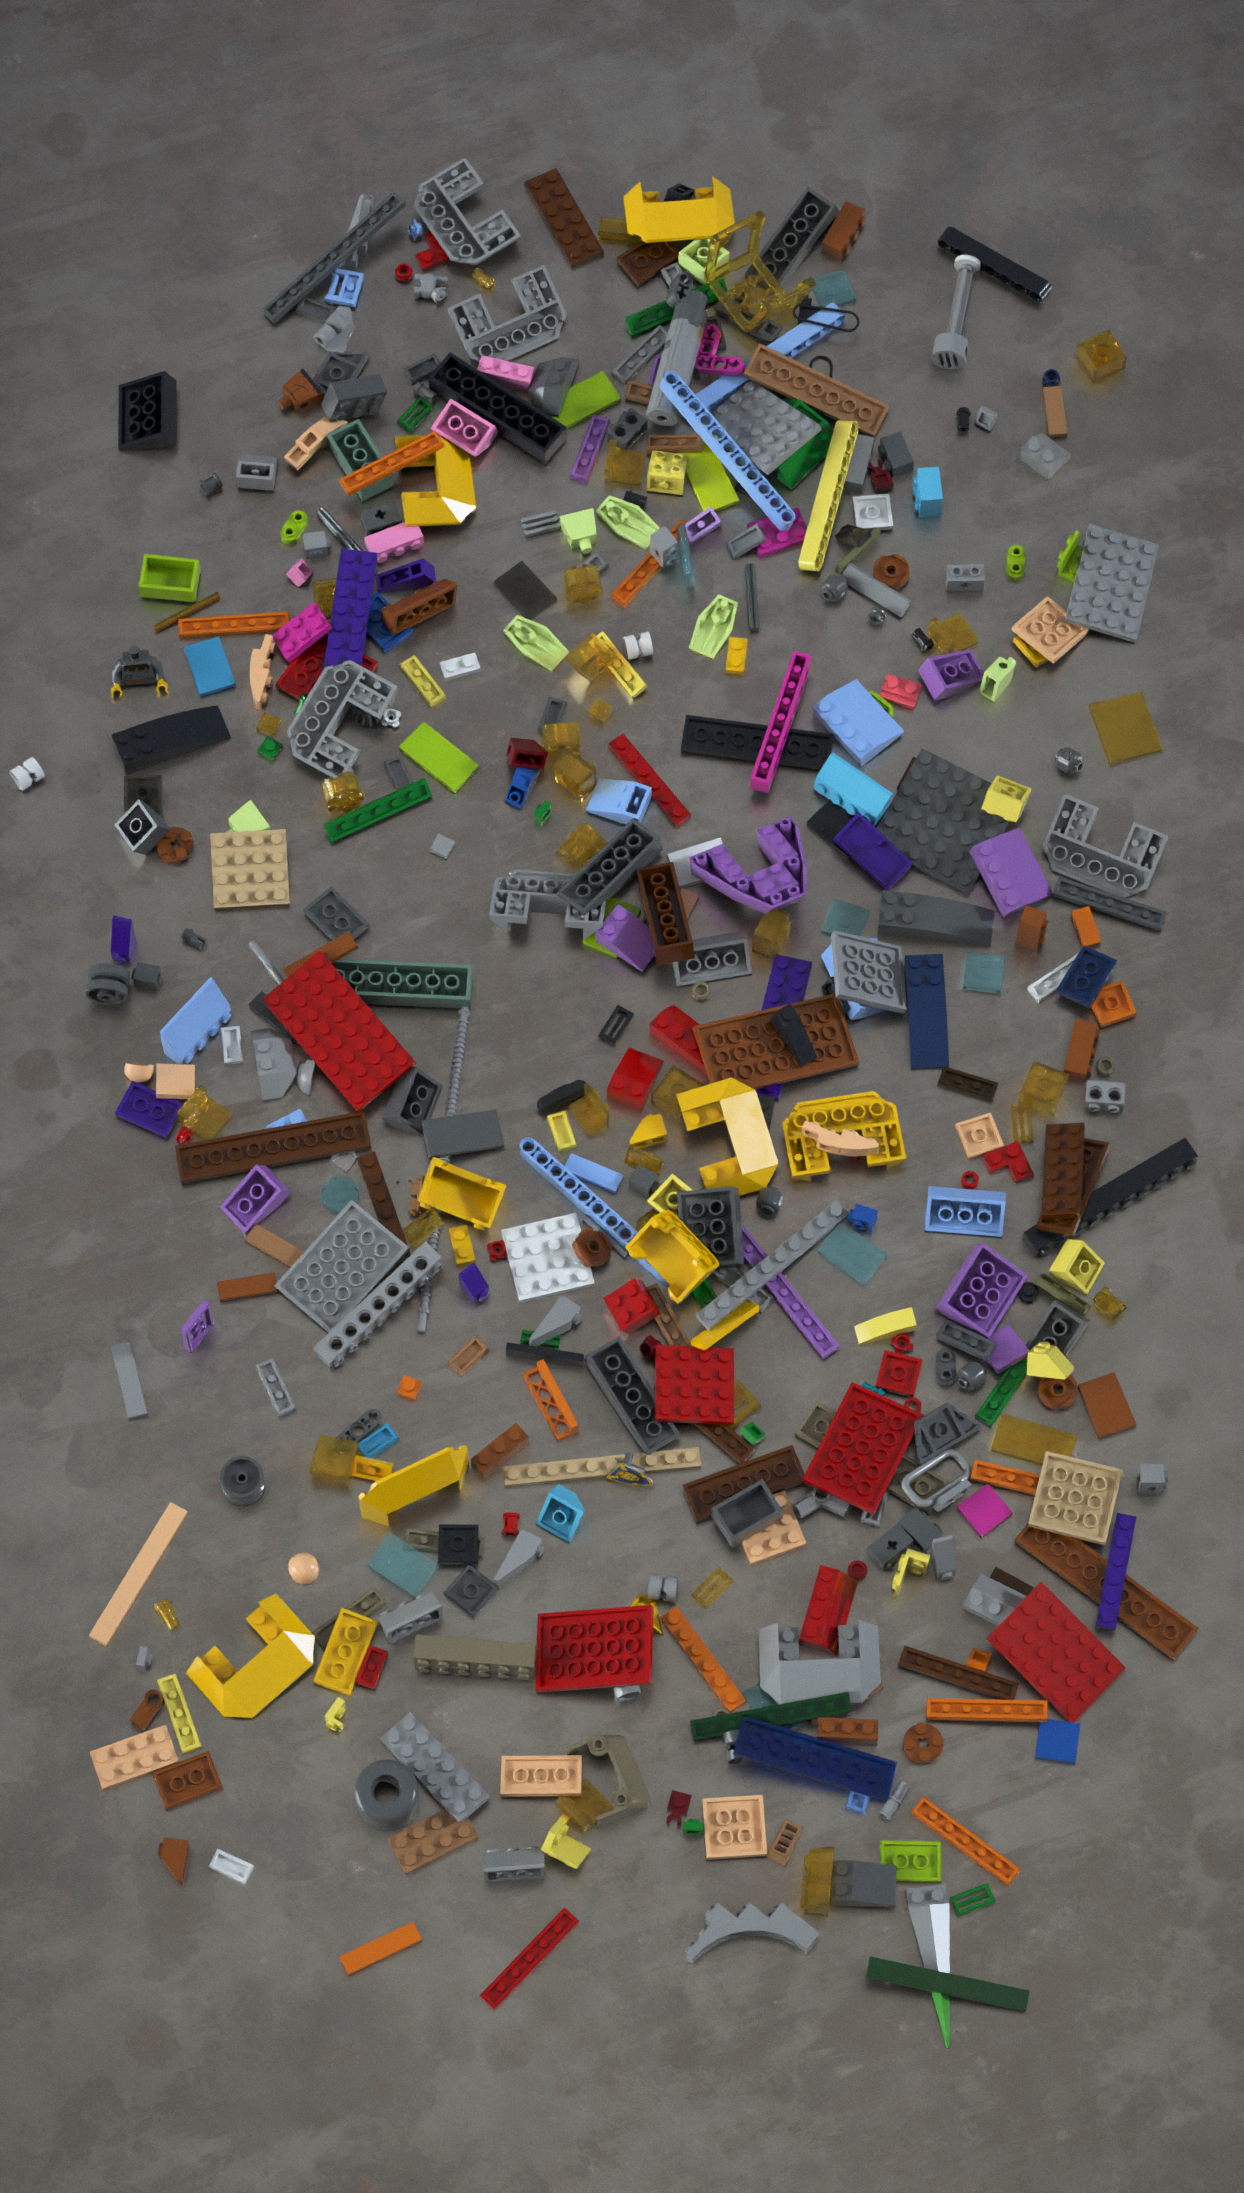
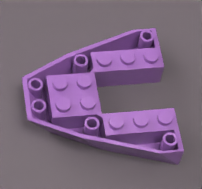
[689,816,807,914]

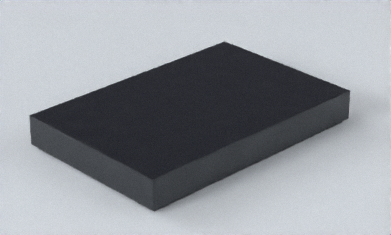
[807,799,854,859]

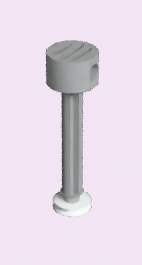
[932,255,981,370]

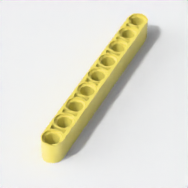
[799,420,858,571]

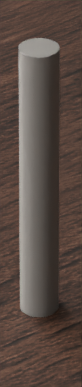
[249,941,284,985]
[582,1215,629,1258]

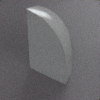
[295,1060,317,1095]

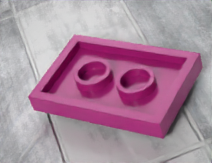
[747,507,807,558]
[273,602,333,663]

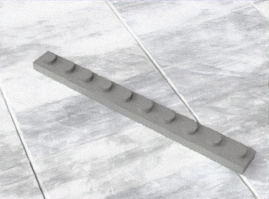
[695,1200,849,1331]

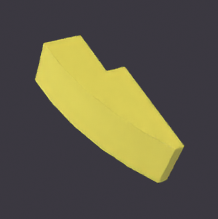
[854,1307,917,1345]

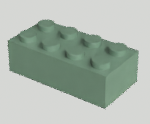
[326,419,394,501]

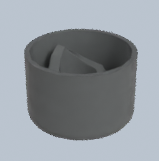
[354,1760,419,1831]

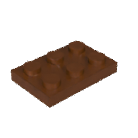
[616,241,679,286]

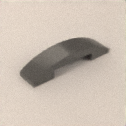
[713,294,783,341]

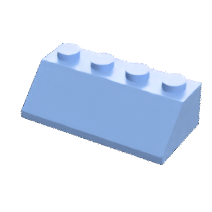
[925,1186,1006,1237]

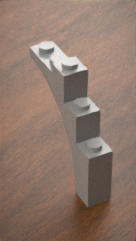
[685,1903,820,1964]

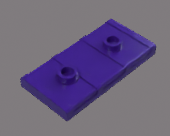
[833,812,913,891]

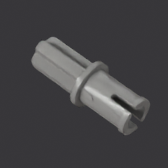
[879,1781,909,1820]

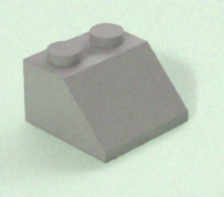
[1020,433,1071,480]

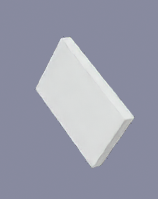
[667,837,723,889]

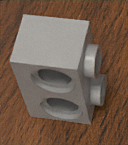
[1084,1080,1125,1113]

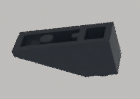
[770,1003,817,1067]

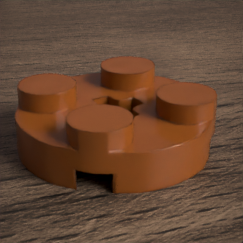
[873,554,910,591]
[156,827,194,864]
[572,1228,612,1267]
[1038,1375,1078,1411]
[903,1722,943,1764]

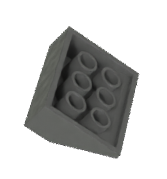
[677,1186,744,1268]

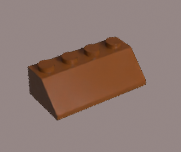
[381,579,458,636]

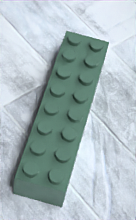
[332,959,473,1009]

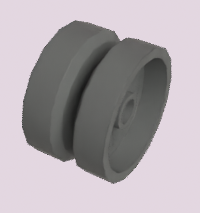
[86,963,130,1005]
[220,1456,265,1506]

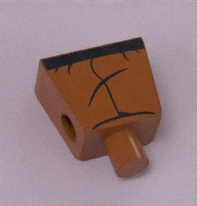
[277,368,323,413]

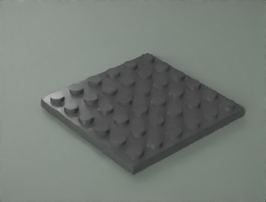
[876,748,1010,895]

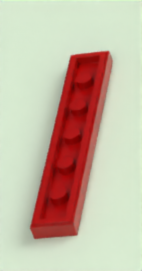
[480,1907,579,2011]

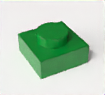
[257,735,284,762]
[534,800,552,826]
[739,1422,766,1445]
[683,1819,703,1835]

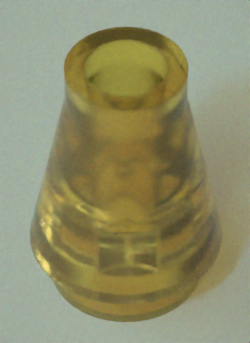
[153,1598,179,1629]

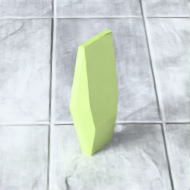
[596,495,661,550]
[689,595,738,660]
[504,615,569,672]

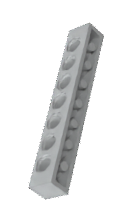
[313,1241,444,1369]

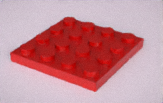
[276,633,378,700]
[655,1345,734,1425]

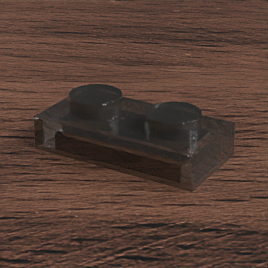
[835,524,872,548]

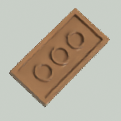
[388,1809,478,1875]

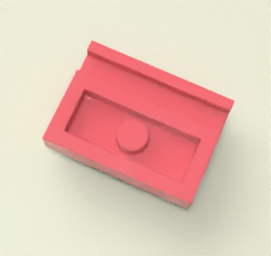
[879,674,922,710]

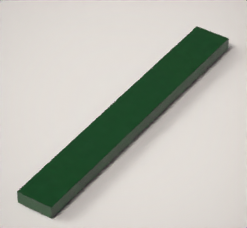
[690,1692,852,1741]
[866,1956,1030,2012]

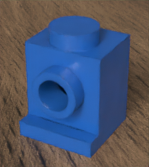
[847,1204,878,1235]

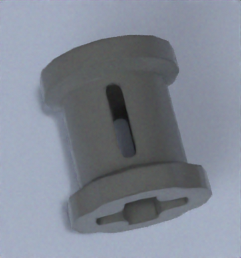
[199,472,223,495]

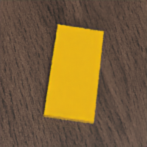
[313,1607,379,1696]

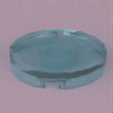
[321,1176,360,1214]

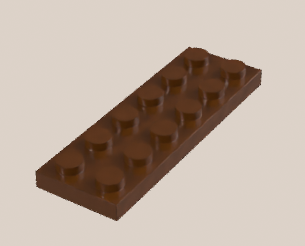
[524,168,604,268]
[1042,1123,1085,1220]
[1036,1138,1110,1236]
[682,1445,805,1523]

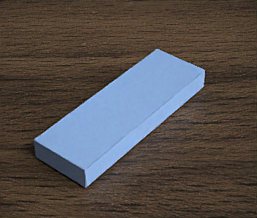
[564,1153,624,1194]

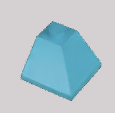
[536,1484,585,1543]

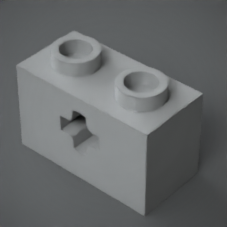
[650,526,678,568]
[946,564,985,592]
[1137,1464,1168,1495]

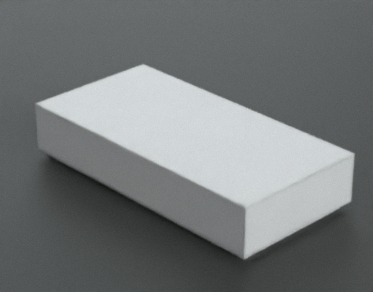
[220,1026,244,1065]
[208,1849,254,1885]

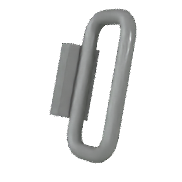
[901,1449,972,1512]

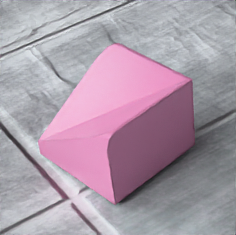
[286,559,314,587]

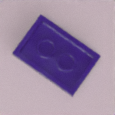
[115,1081,184,1138]

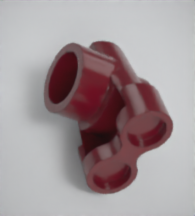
[640,1335,662,1365]

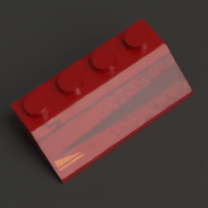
[799,1565,858,1656]

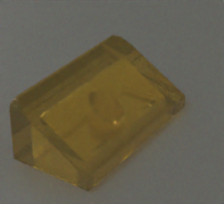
[624,1145,664,1177]

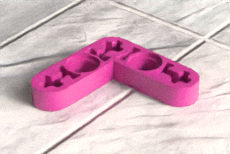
[695,324,745,376]

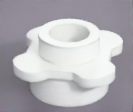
[381,709,401,728]

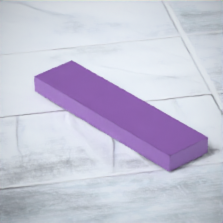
[570,415,610,484]

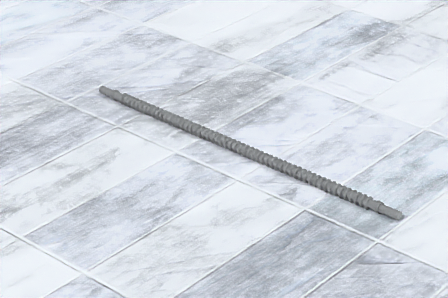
[417,992,470,1333]

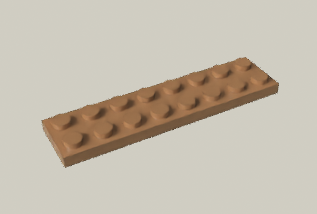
[743,343,890,437]

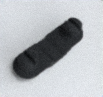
[537,1080,588,1113]

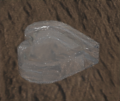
[332,1151,357,1174]

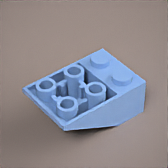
[586,778,652,824]

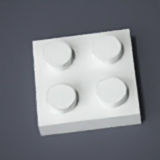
[852,494,893,532]

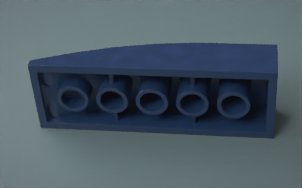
[904,954,949,1069]

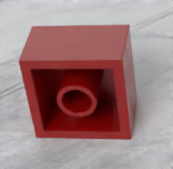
[603,1278,661,1334]

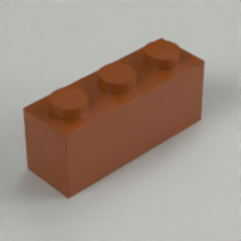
[822,201,866,260]
[1016,905,1049,952]
[1063,1018,1100,1082]
[471,1423,529,1480]
[817,1717,879,1746]

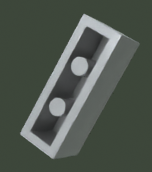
[843,434,874,493]

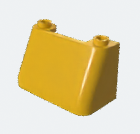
[417,1157,507,1231]
[625,1210,719,1304]

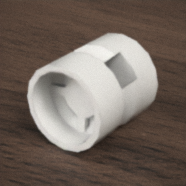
[623,632,653,660]
[10,757,45,791]

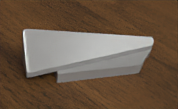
[337,194,374,271]

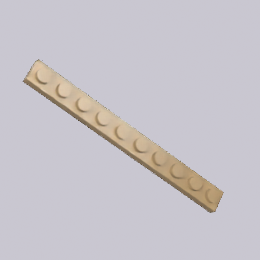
[503,1447,701,1487]

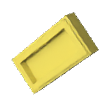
[547,1111,577,1152]

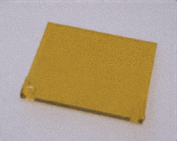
[1089,692,1163,764]

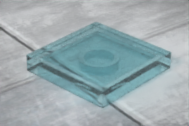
[810,269,856,307]
[821,898,870,936]
[963,951,1005,993]

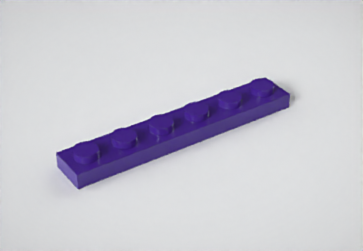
[1095,1513,1136,1631]

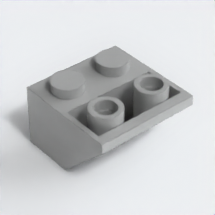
[236,454,278,491]

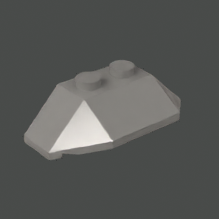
[251,1028,297,1102]

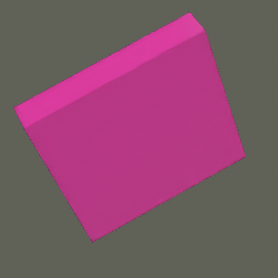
[957,1483,1013,1538]

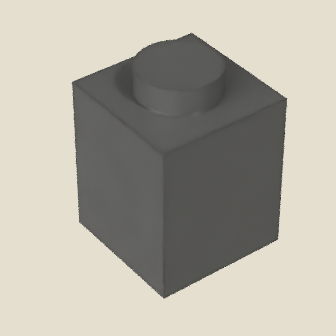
[131,962,162,991]
[629,1164,660,1197]

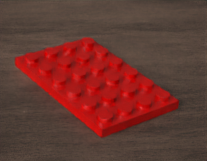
[802,1382,923,1515]
[986,1582,1126,1723]
[535,1605,654,1693]

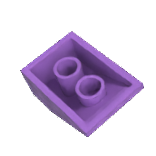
[918,649,984,701]
[596,904,655,971]
[220,1164,291,1233]

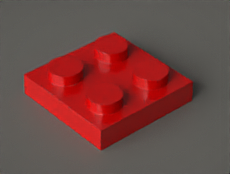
[875,1350,923,1397]

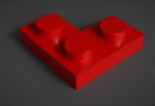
[415,231,451,272]
[982,1141,1034,1183]

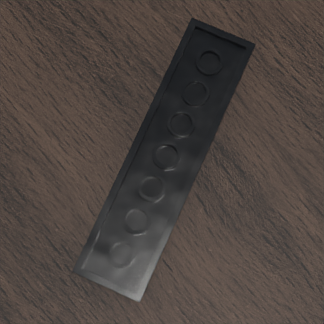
[681,715,834,770]

